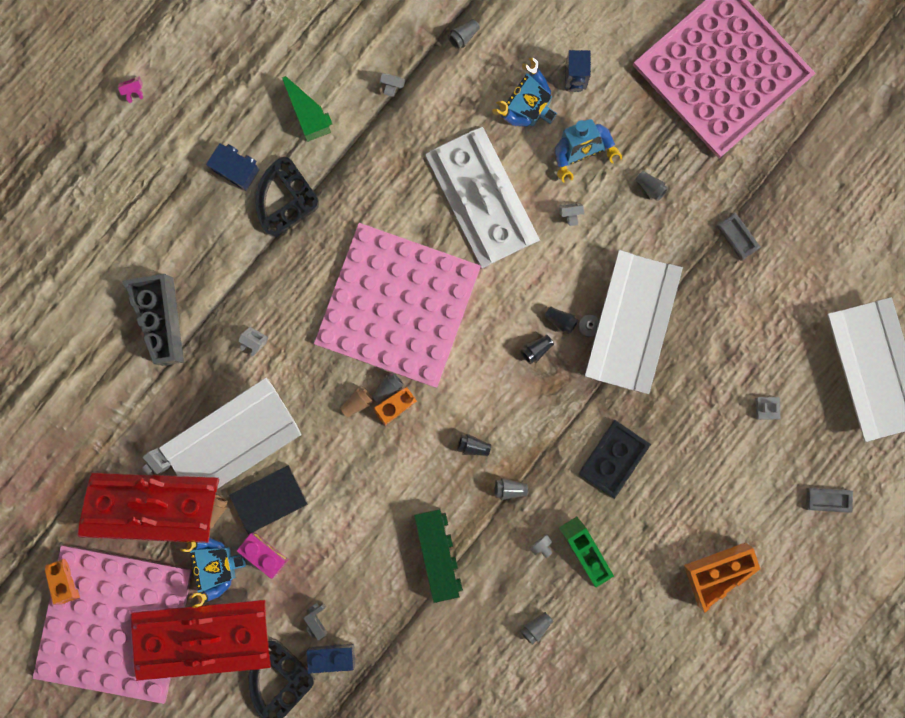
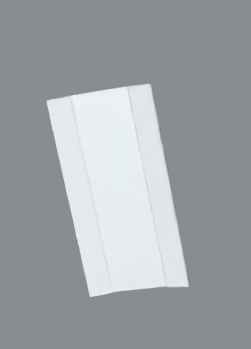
[425,127,540,269]
[585,250,683,394]
[827,297,905,442]
[159,378,301,489]

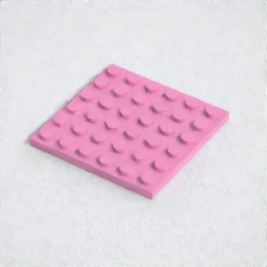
[633,0,815,159]
[314,223,481,388]
[33,545,193,704]

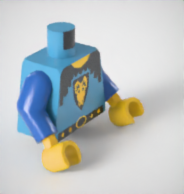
[492,58,557,127]
[555,119,622,183]
[180,538,246,608]

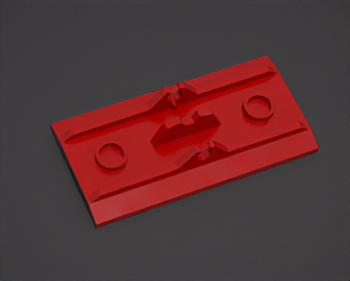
[78,473,220,543]
[131,600,271,681]

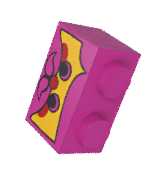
[237,532,289,579]

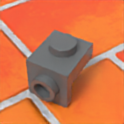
[304,603,328,640]

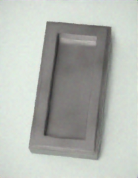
[717,212,761,261]
[806,488,853,513]

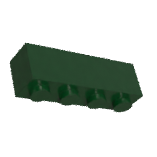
[414,509,463,603]

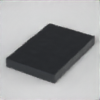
[578,420,651,499]
[229,465,308,535]

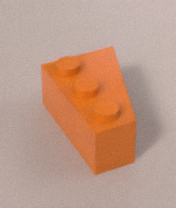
[684,542,760,613]

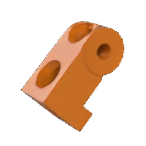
[373,387,417,426]
[45,559,80,605]

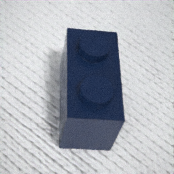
[565,50,591,92]
[206,143,260,191]
[307,644,355,674]

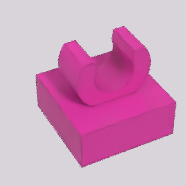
[118,76,143,103]

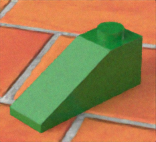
[282,76,333,142]
[559,516,614,588]

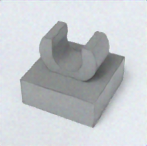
[380,73,405,96]
[559,203,584,226]
[238,327,269,356]
[756,397,780,420]
[142,448,171,475]

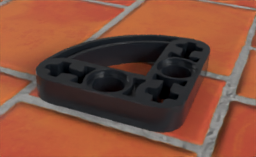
[256,157,319,237]
[249,639,315,718]

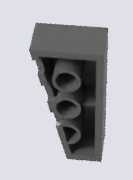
[122,274,184,366]

